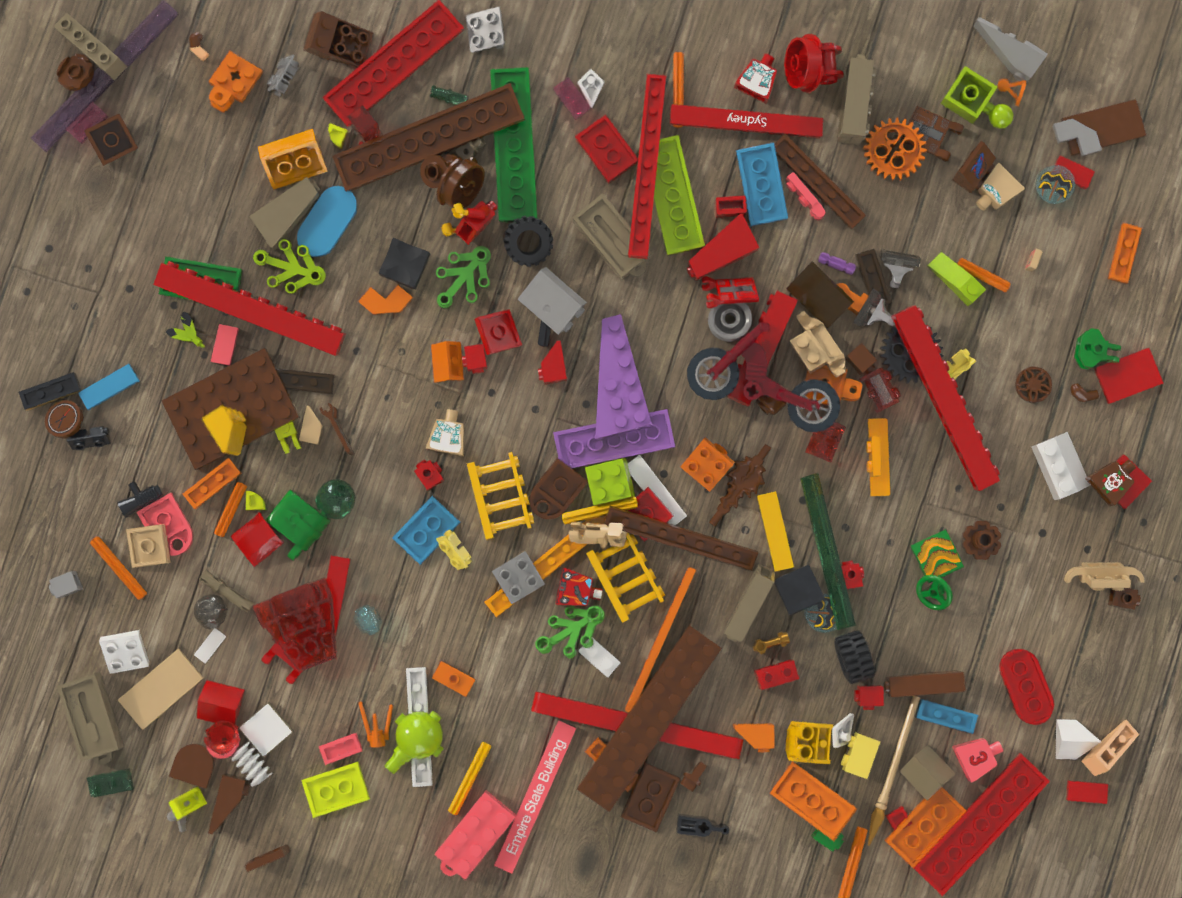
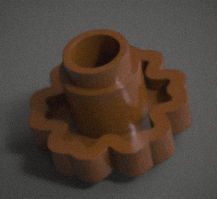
[962,521,1002,560]

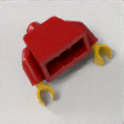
[441,200,497,245]

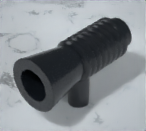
[117,481,163,518]

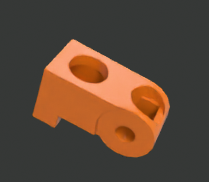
[837,283,870,316]

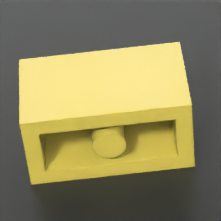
[841,732,880,779]

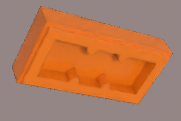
[432,661,476,697]

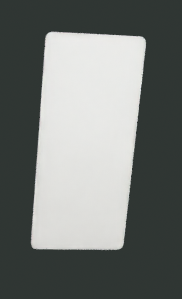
[194,628,226,663]

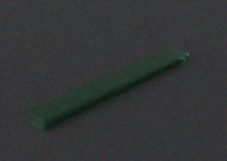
[800,473,856,630]

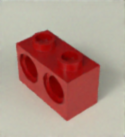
[754,659,799,690]

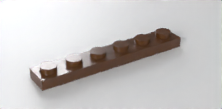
[774,134,866,230]

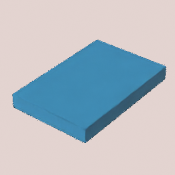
[392,496,461,565]

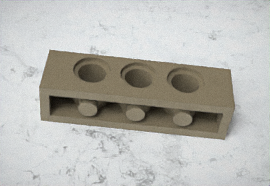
[54,13,127,81]

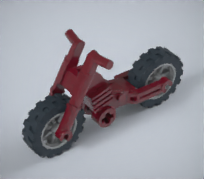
[687,322,840,432]

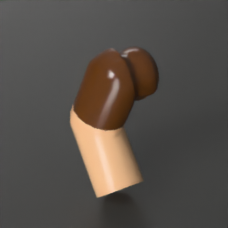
[189,32,209,61]

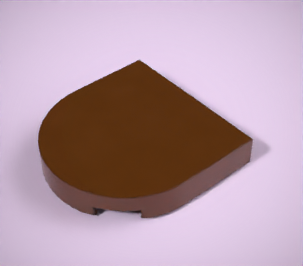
[169,744,215,789]

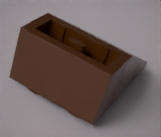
[303,11,373,68]

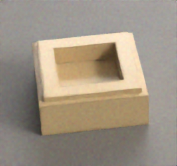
[1025,249,1043,272]

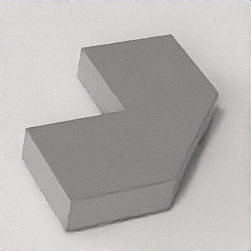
[1052,119,1102,156]

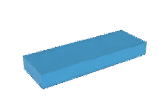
[78,364,140,410]
[915,699,978,734]

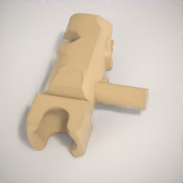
[569,522,627,551]

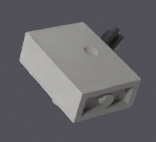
[518,267,587,347]

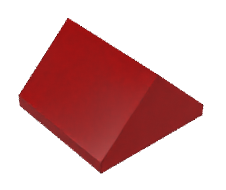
[197,680,245,728]

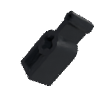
[676,814,729,837]

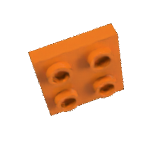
[680,437,735,492]

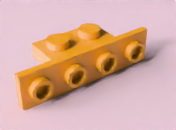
[866,418,890,496]

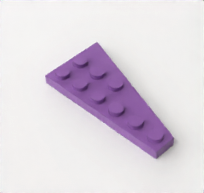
[595,314,652,440]

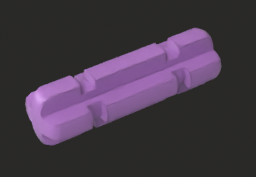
[818,252,856,275]

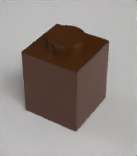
[845,343,877,375]

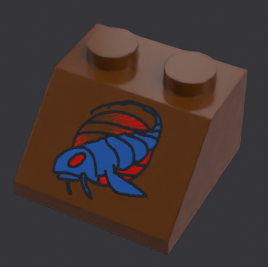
[952,141,996,193]

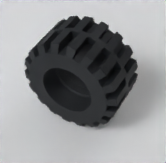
[503,216,554,267]
[834,630,875,684]

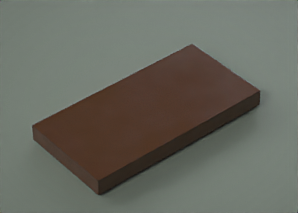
[1061,99,1146,156]

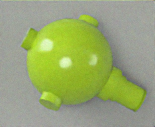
[384,711,444,774]

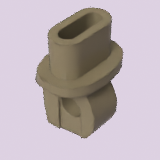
[455,138,486,160]

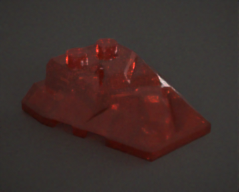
[252,578,337,672]

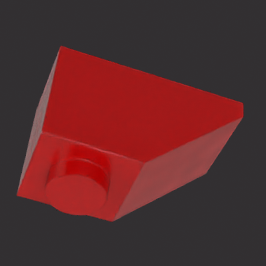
[538,341,567,385]

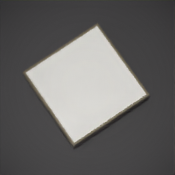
[238,702,294,758]

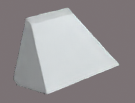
[1056,719,1101,759]

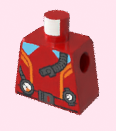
[556,568,603,606]

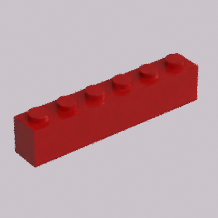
[727,291,798,407]

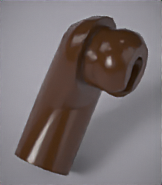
[1070,383,1099,402]

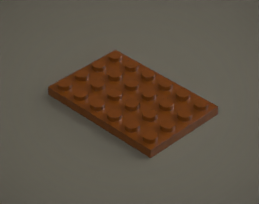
[162,348,300,470]

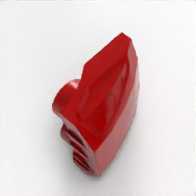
[230,512,284,567]

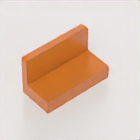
[431,341,464,383]

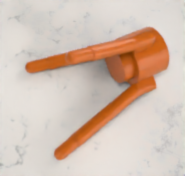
[359,702,393,747]

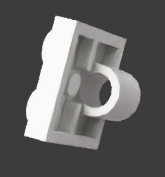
[99,630,149,674]

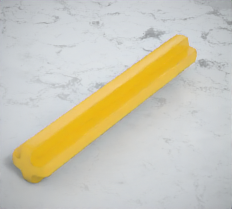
[562,497,638,524]
[448,742,491,815]

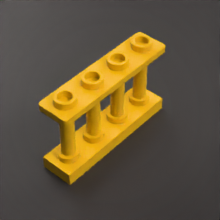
[467,452,534,540]
[586,532,665,623]

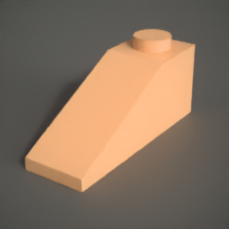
[1082,720,1139,776]

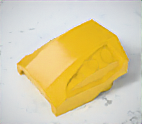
[785,721,834,764]

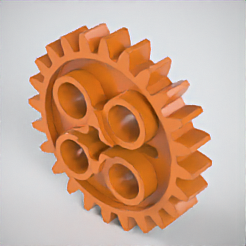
[863,117,927,181]

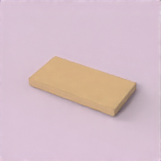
[118,649,204,730]

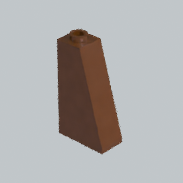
[884,670,966,697]

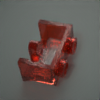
[859,367,901,413]

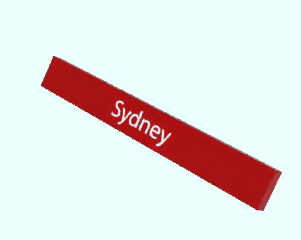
[669,104,823,138]

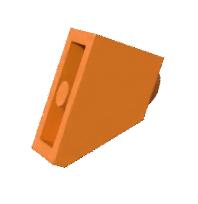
[733,723,775,752]

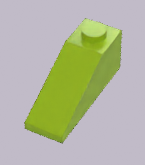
[927,252,986,306]

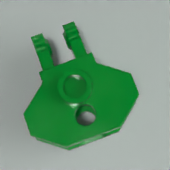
[1074,328,1121,370]

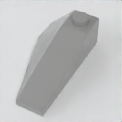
[973,17,1048,83]

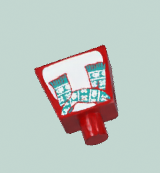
[734,54,777,104]

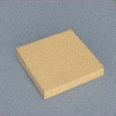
[126,524,171,568]

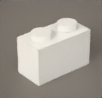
[578,637,621,678]

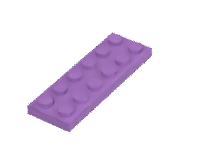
[553,409,675,469]

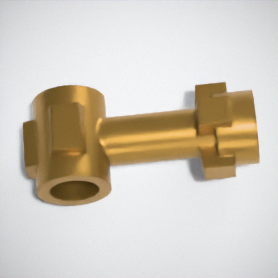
[752,632,790,654]

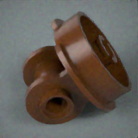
[420,154,485,209]

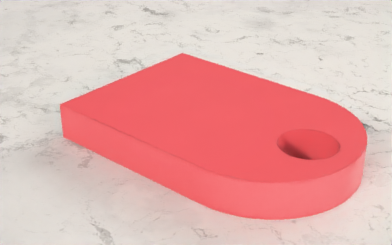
[137,493,193,556]

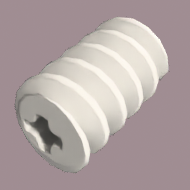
[231,741,273,787]

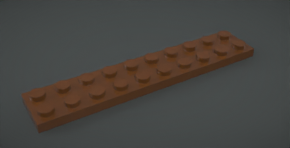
[332,83,525,192]
[577,625,722,812]

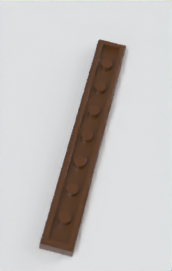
[604,506,758,571]

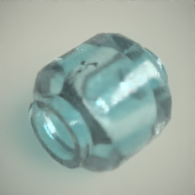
[353,605,382,635]

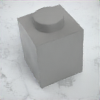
[49,571,83,598]

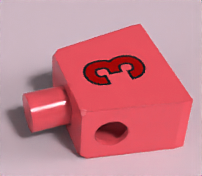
[952,738,1003,783]

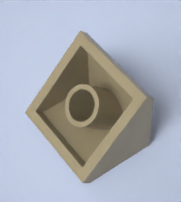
[899,745,956,801]

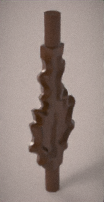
[709,444,771,527]

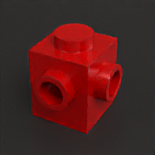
[414,460,444,491]
[837,560,864,590]

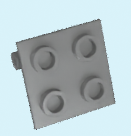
[466,6,505,53]
[267,55,299,97]
[492,551,545,604]

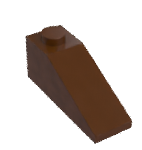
[208,773,250,835]

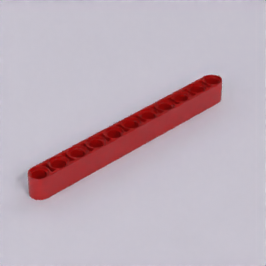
[531,691,744,759]

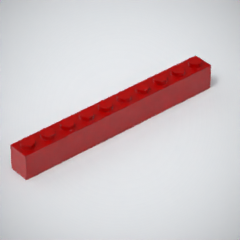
[153,261,346,356]
[891,305,1000,491]

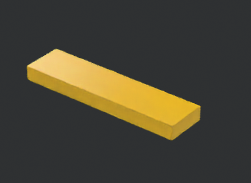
[757,491,794,572]

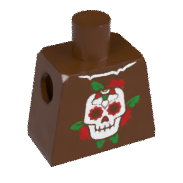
[1085,460,1136,507]

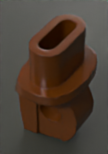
[680,761,707,792]

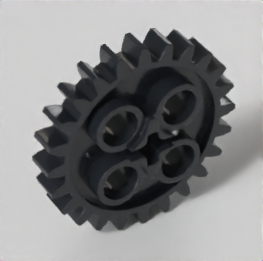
[880,326,943,384]

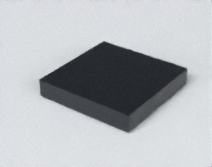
[774,565,825,616]

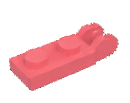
[785,172,826,221]

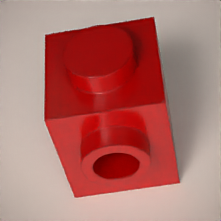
[462,344,488,374]
[854,685,884,710]

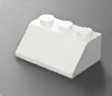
[1031,432,1090,500]

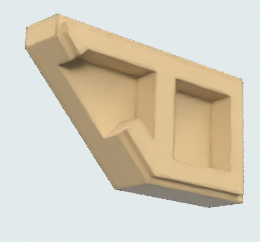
[299,406,323,445]

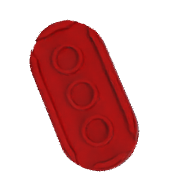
[999,649,1055,725]

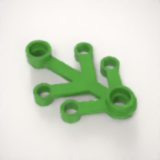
[436,246,491,309]
[535,605,605,659]

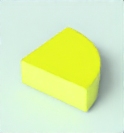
[328,123,348,149]
[246,491,266,510]

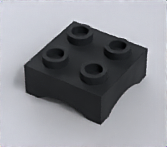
[379,238,430,290]

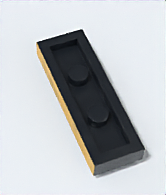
[19,372,82,411]

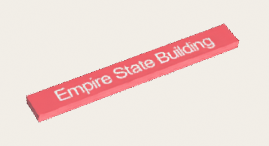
[494,720,576,874]

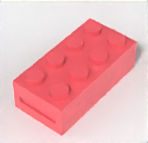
[434,790,516,880]

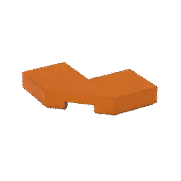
[358,285,413,315]

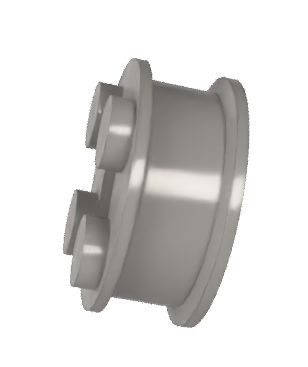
[708,303,752,342]

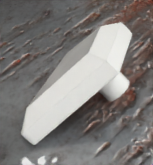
[577,69,605,108]
[832,713,854,748]

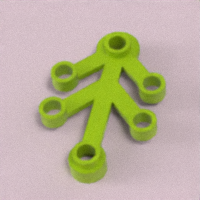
[253,239,326,294]

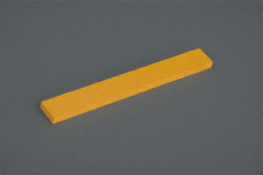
[484,515,606,617]

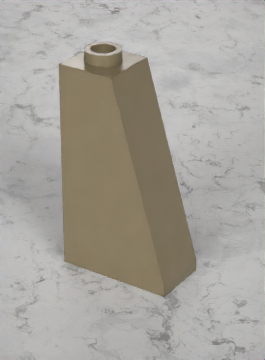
[249,177,320,251]
[724,564,775,643]

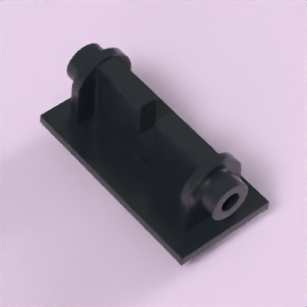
[67,426,111,450]

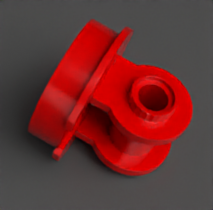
[784,34,844,93]

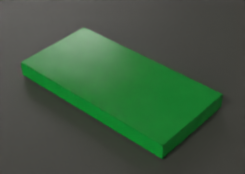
[159,256,242,300]

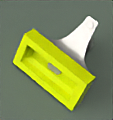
[167,786,207,832]

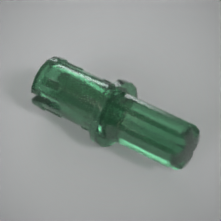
[430,85,469,105]

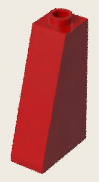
[686,214,760,281]

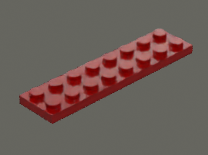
[322,0,464,128]
[914,753,1050,896]

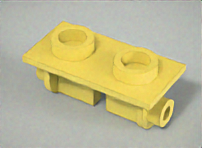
[946,349,977,380]
[436,530,472,570]

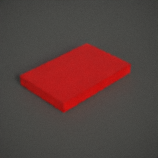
[575,114,638,184]
[1094,348,1163,404]

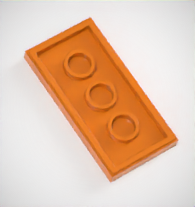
[770,761,857,841]
[884,787,966,869]

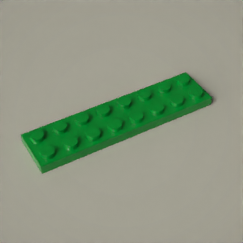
[490,67,537,222]

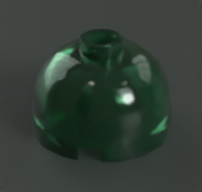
[315,479,356,519]

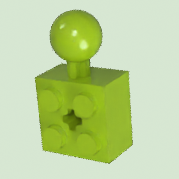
[940,66,1014,129]

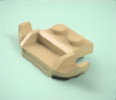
[790,311,846,378]
[1064,562,1145,591]

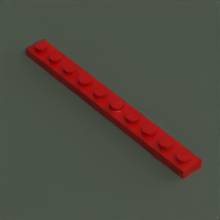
[628,74,666,259]

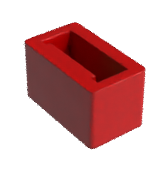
[715,196,747,218]

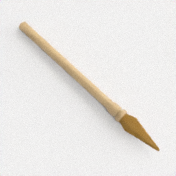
[868,696,920,846]

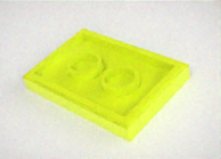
[301,761,370,818]

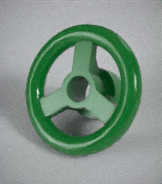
[916,575,953,610]

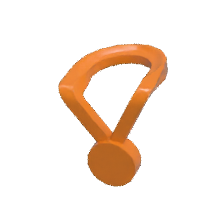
[997,78,1026,106]

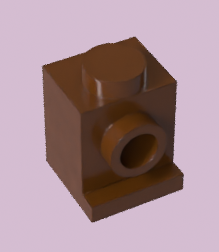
[1108,588,1141,610]

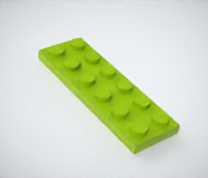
[654,135,705,256]

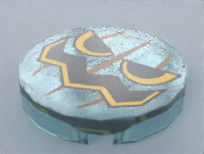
[1035,165,1075,204]
[804,594,844,633]

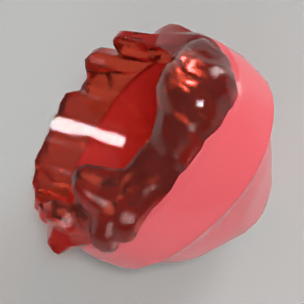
[203,720,241,759]

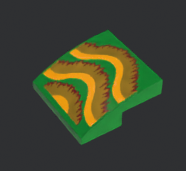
[911,529,964,584]

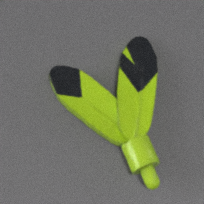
[166,312,205,348]

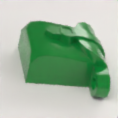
[266,490,337,561]

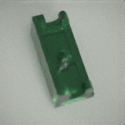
[86,768,134,798]

